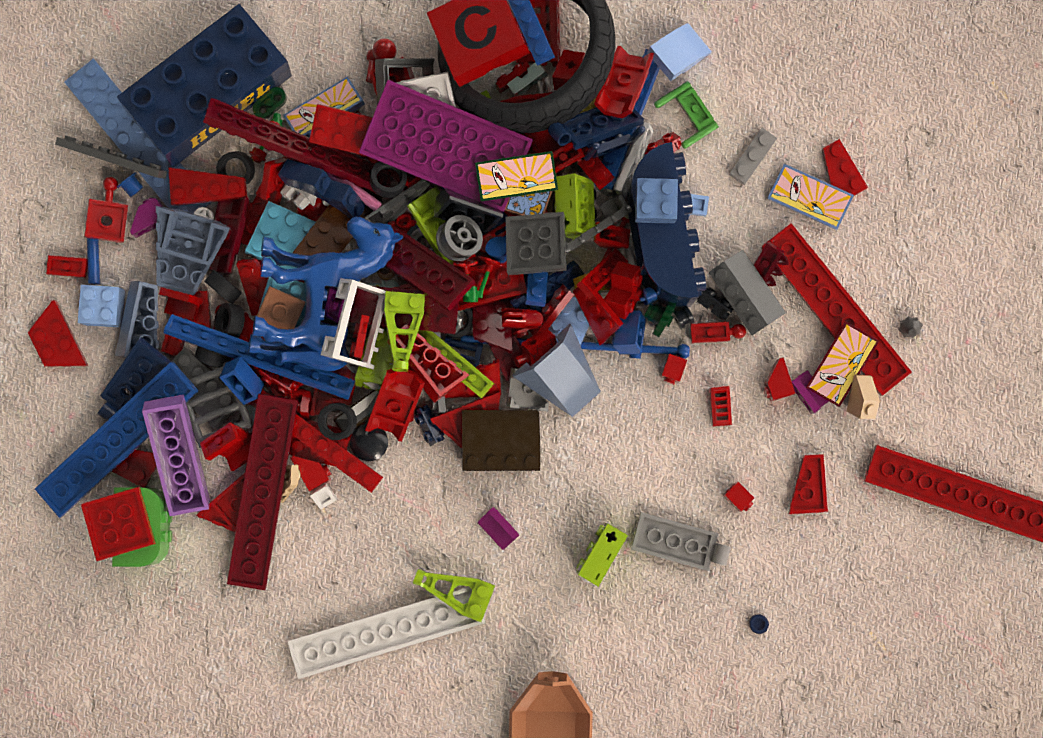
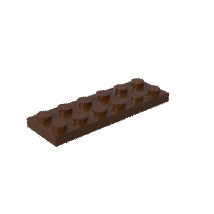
[293,187,384,255]

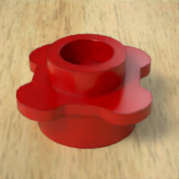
[395,213,416,234]

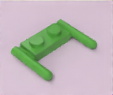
[654,81,719,149]

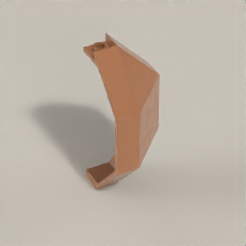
[509,671,593,738]

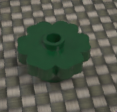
[644,301,677,337]

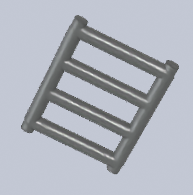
[186,361,253,448]

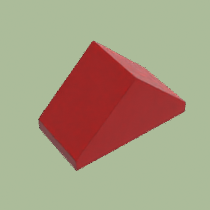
[594,222,630,249]

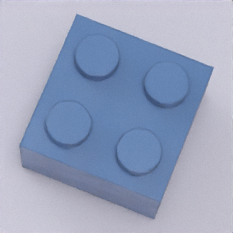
[635,178,678,223]

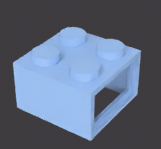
[78,285,125,328]

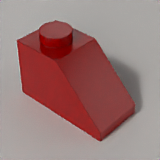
[763,357,795,402]
[290,456,332,491]

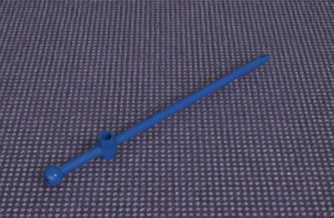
[460,335,690,359]

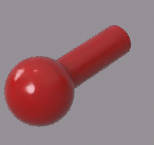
[366,49,376,83]

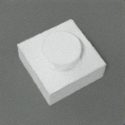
[310,483,337,510]

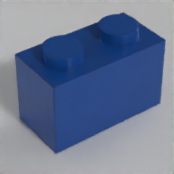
[612,311,646,355]
[219,356,264,405]

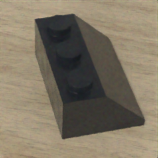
[433,188,503,234]

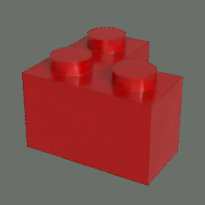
[604,261,643,319]

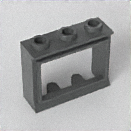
[375,58,435,105]

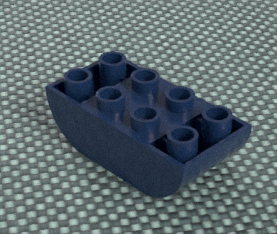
[626,142,706,308]

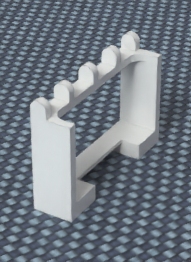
[321,278,386,369]

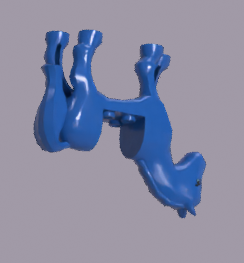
[248,216,403,371]

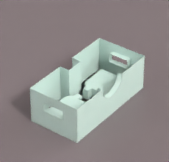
[507,62,548,96]

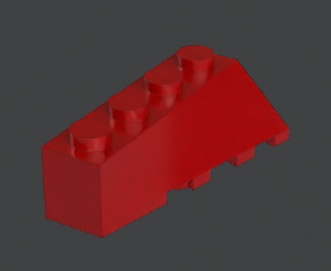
[387,324,469,403]

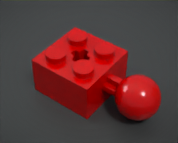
[369,38,415,96]

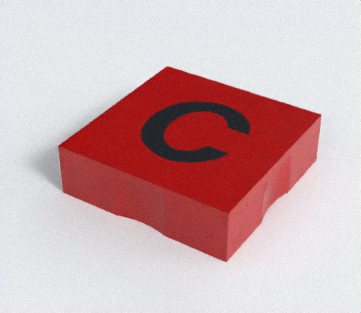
[427,0,530,87]

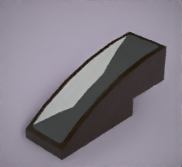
[333,390,378,432]

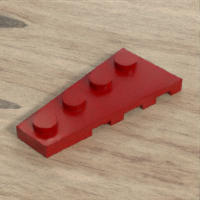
[168,167,247,206]

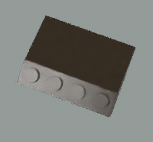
[461,410,540,471]

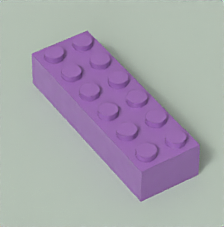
[142,394,210,516]

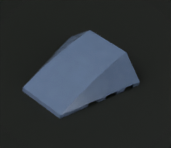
[156,206,230,296]
[512,324,601,417]

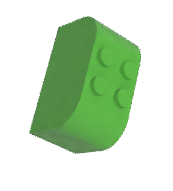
[112,487,173,567]

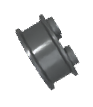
[436,215,483,262]

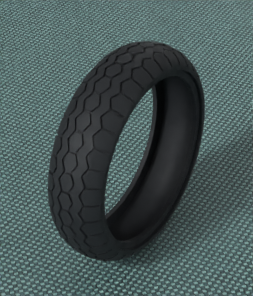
[437,0,616,134]

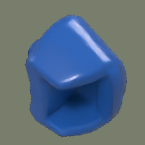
[639,287,658,306]

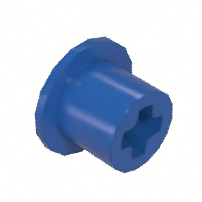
[117,172,143,198]
[486,236,507,263]

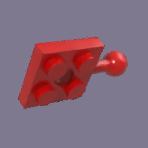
[84,177,128,243]

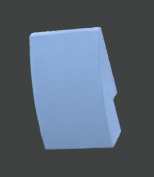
[647,23,712,81]

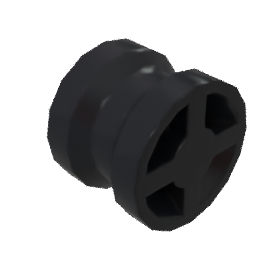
[672,306,695,329]

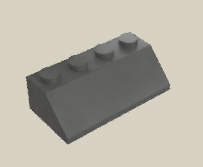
[709,250,786,335]

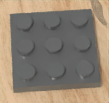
[506,212,566,275]

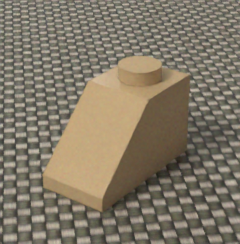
[846,375,880,419]

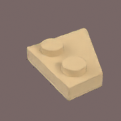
[281,465,300,503]

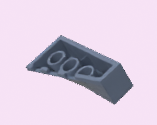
[115,281,159,358]

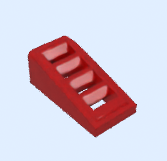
[709,386,732,427]

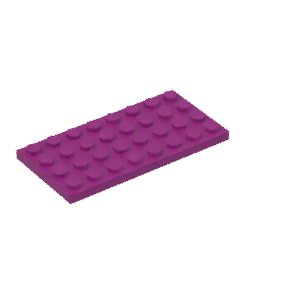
[359,80,533,212]

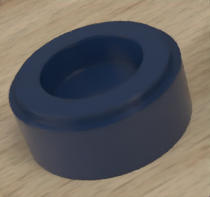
[749,614,769,634]

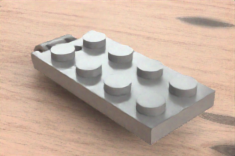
[631,512,731,571]

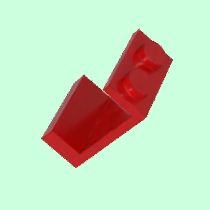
[200,422,252,471]

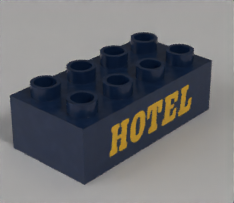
[117,4,292,168]

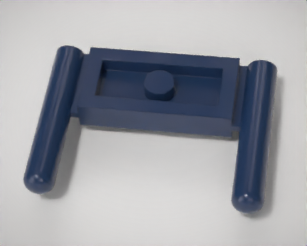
[583,125,646,161]

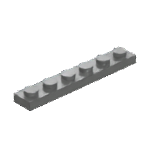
[55,135,167,179]

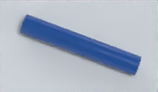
[87,238,100,284]

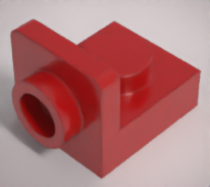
[292,389,313,420]

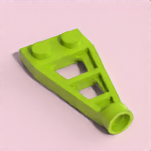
[384,291,425,372]
[413,569,495,622]

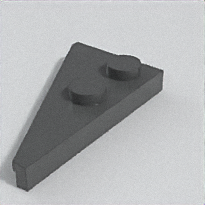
[364,179,430,224]

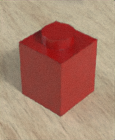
[660,354,687,385]
[723,481,754,512]

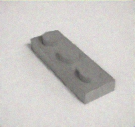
[729,128,777,185]

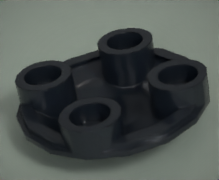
[350,424,388,461]

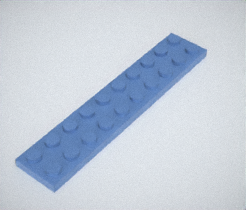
[64,58,212,214]

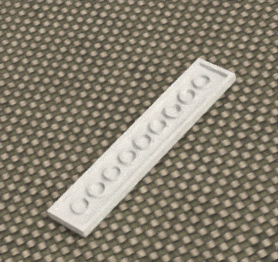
[288,587,486,679]

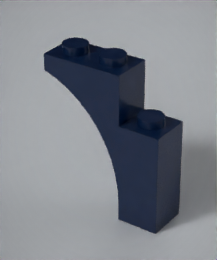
[278,159,366,219]

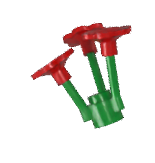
[453,254,503,303]

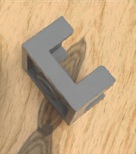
[506,367,549,412]

